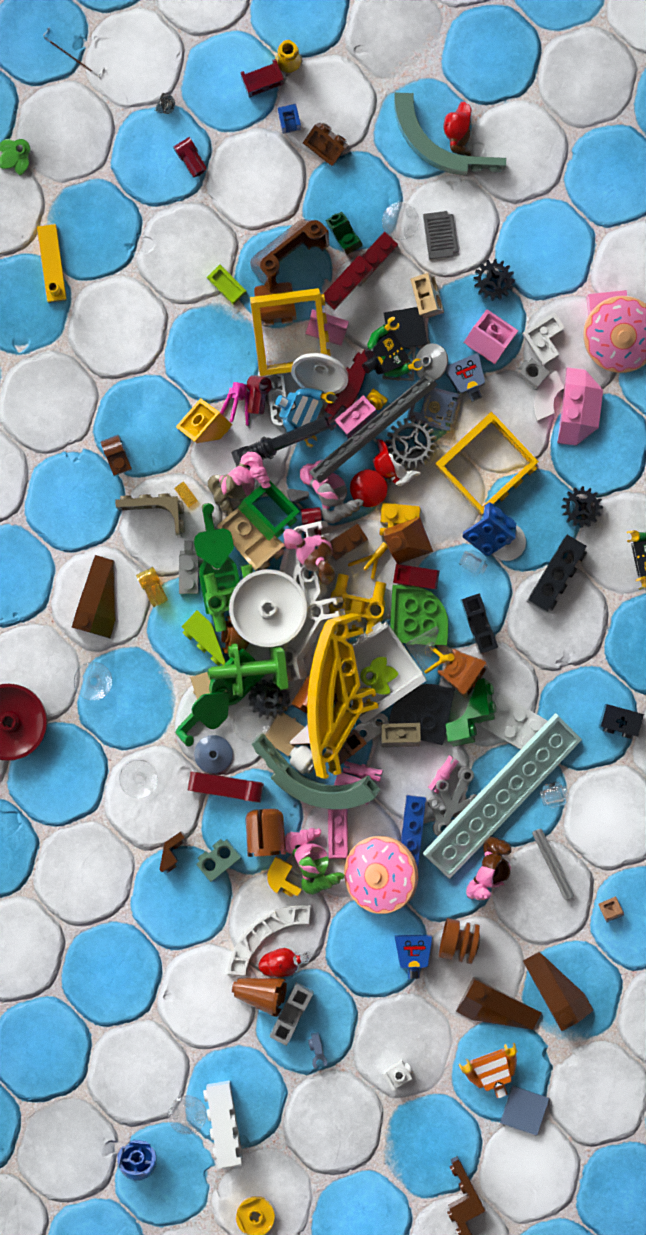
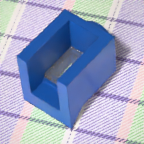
[277,104,301,134]

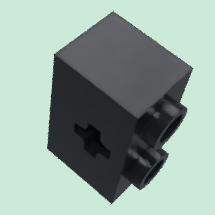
[599,704,644,739]

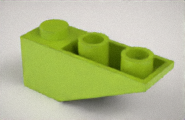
[182,610,226,666]

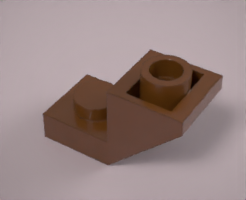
[159,831,186,873]

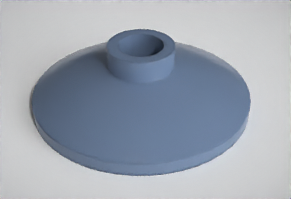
[194,735,233,773]

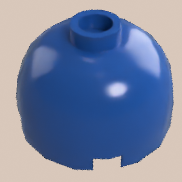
[117,1140,156,1181]

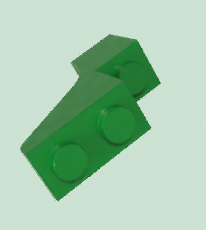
[446,678,497,747]

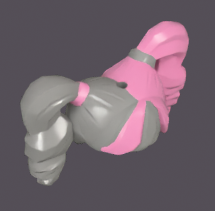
[300,460,364,524]

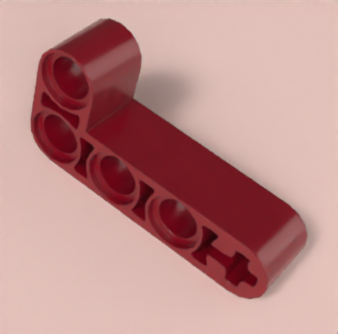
[187,771,264,803]

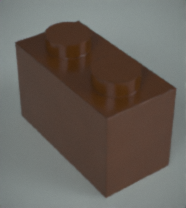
[329,523,368,561]

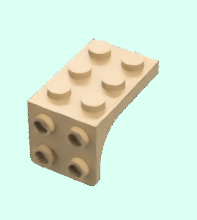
[217,508,286,571]

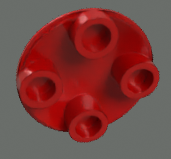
[350,469,388,507]

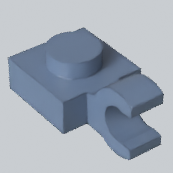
[308,1032,327,1068]

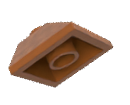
[384,517,433,564]

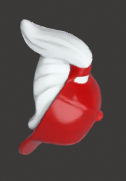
[372,439,421,486]

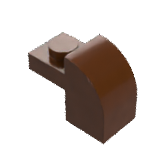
[100,435,132,476]
[324,729,367,765]

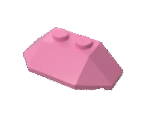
[557,368,603,446]

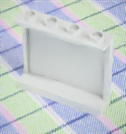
[342,621,426,724]

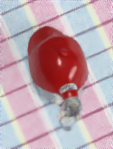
[259,948,314,978]

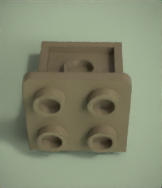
[115,493,185,538]

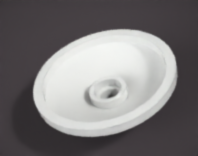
[291,353,349,395]

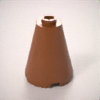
[232,978,287,1017]

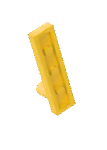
[37,224,67,303]

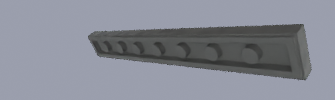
[309,375,437,483]

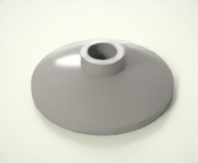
[415,344,448,381]

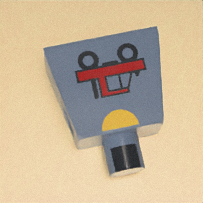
[445,353,485,402]

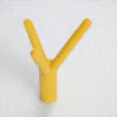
[348,542,388,579]
[424,645,454,674]

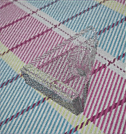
[406,626,439,673]

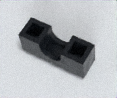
[460,593,499,654]

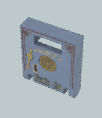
[407,388,460,432]

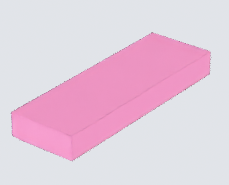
[328,809,348,859]

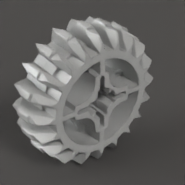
[385,418,437,469]

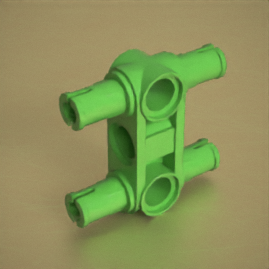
[203,564,253,632]

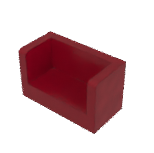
[240,59,284,97]

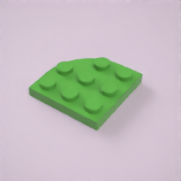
[390,585,448,645]

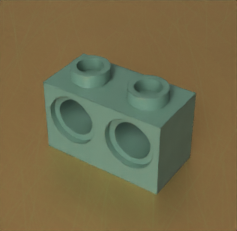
[196,839,241,882]

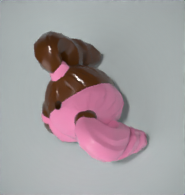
[284,529,336,585]
[466,837,512,900]

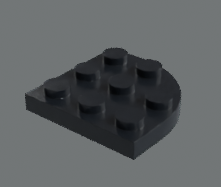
[389,684,455,745]

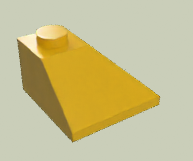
[176,398,232,443]

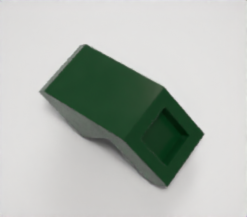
[325,211,363,255]

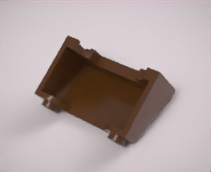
[250,219,330,292]

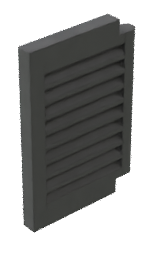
[423,211,458,259]

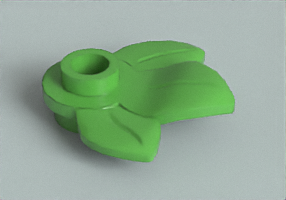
[0,139,30,175]

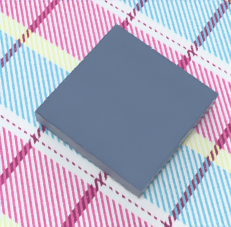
[500,1085,549,1135]

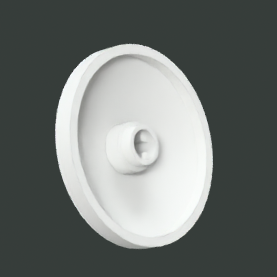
[229,570,307,647]

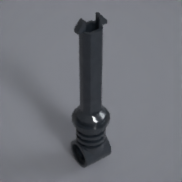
[231,412,336,468]

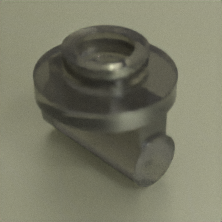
[155,93,175,114]

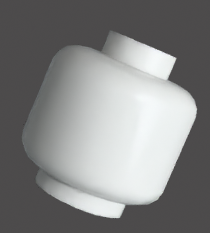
[289,745,315,774]

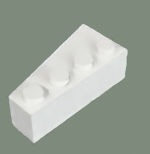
[203,1080,243,1168]

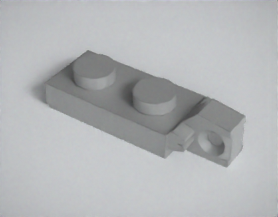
[179,541,198,594]

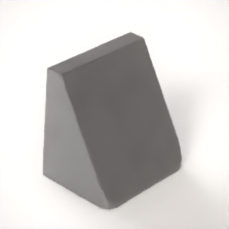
[286,488,309,504]

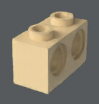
[410,273,444,318]

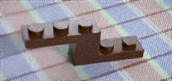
[447,1156,486,1235]

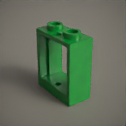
[238,481,300,541]

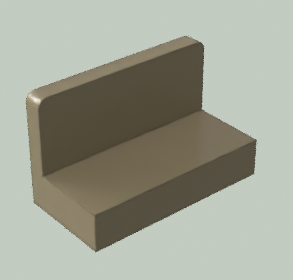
[381,723,421,747]

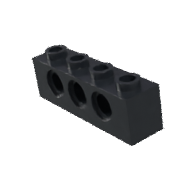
[527,534,587,613]

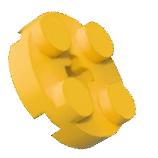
[236,1196,275,1235]

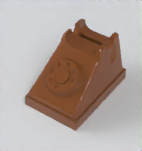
[438,649,488,699]

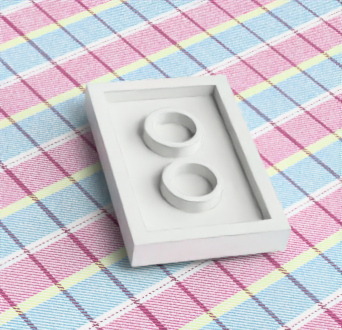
[480,693,548,750]

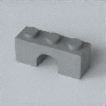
[269,982,313,1046]

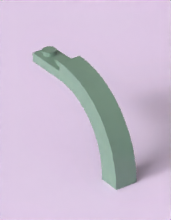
[394,92,506,176]
[251,733,380,809]

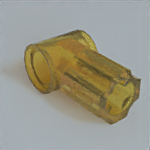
[136,566,168,607]

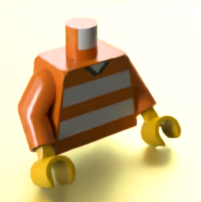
[458,1043,517,1098]

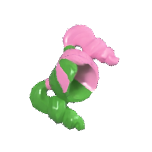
[285,828,345,895]

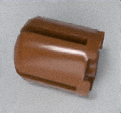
[245,809,286,857]

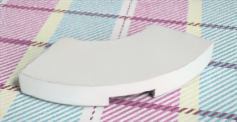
[533,371,564,421]

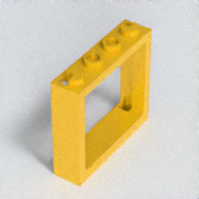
[250,288,331,376]
[435,411,539,515]

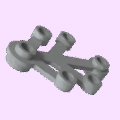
[428,767,477,836]

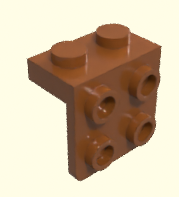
[254,282,296,326]

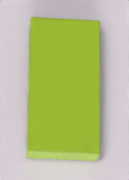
[206,264,247,305]

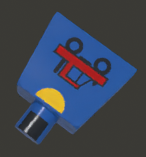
[395,935,432,979]

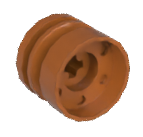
[439,918,480,964]

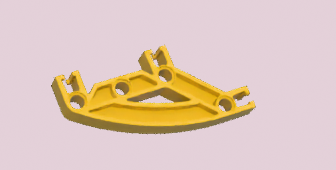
[307,613,378,779]

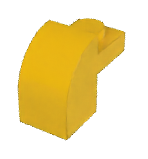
[267,856,302,897]

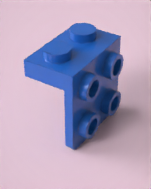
[462,502,516,556]

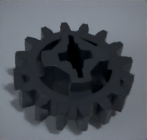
[473,259,515,301]
[561,486,603,528]
[248,679,290,720]

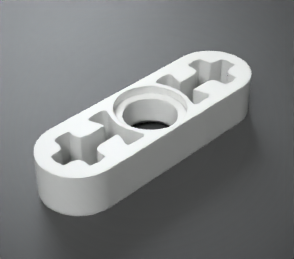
[267,373,286,427]

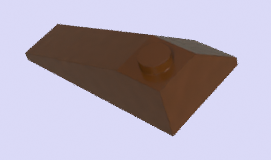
[72,555,116,639]
[523,952,593,1031]
[456,977,542,1030]

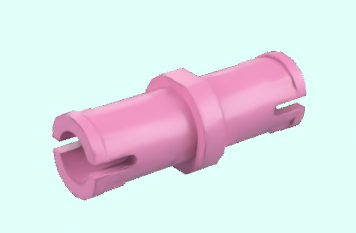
[428,755,459,794]
[342,761,383,782]

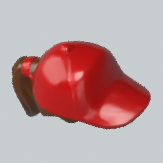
[443,102,472,156]

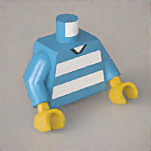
[275,388,336,448]

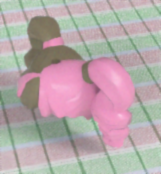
[208,452,271,515]

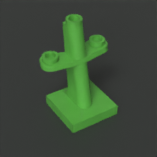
[207,644,289,697]

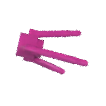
[220,382,250,426]

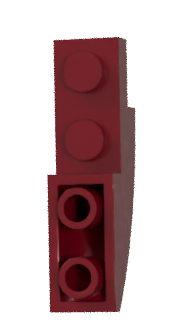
[324,349,367,422]

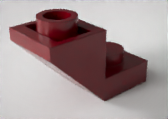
[393,564,440,589]

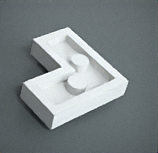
[522,312,565,365]

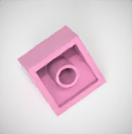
[463,309,518,364]

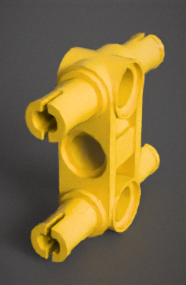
[328,573,387,634]

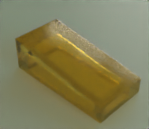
[174,481,198,508]

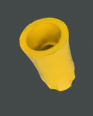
[275,40,302,73]

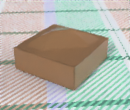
[598,896,624,923]

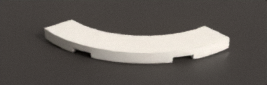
[227,905,311,976]

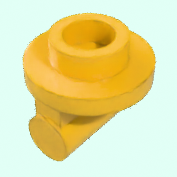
[366,388,389,410]

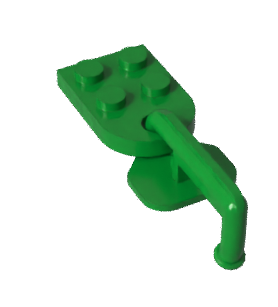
[194,503,240,614]
[175,648,266,747]

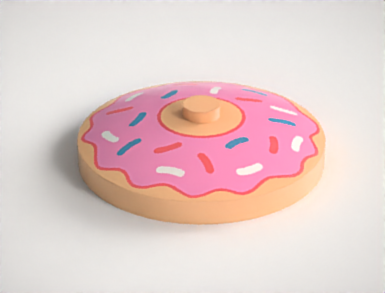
[583,296,646,373]
[344,836,418,914]

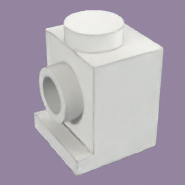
[382,1060,414,1091]

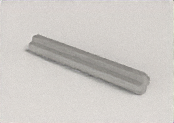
[532,829,574,900]

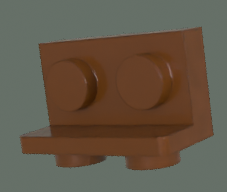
[302,123,349,166]

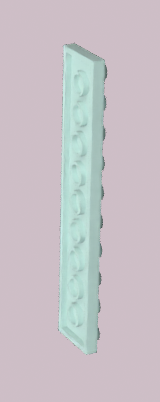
[423,713,582,879]

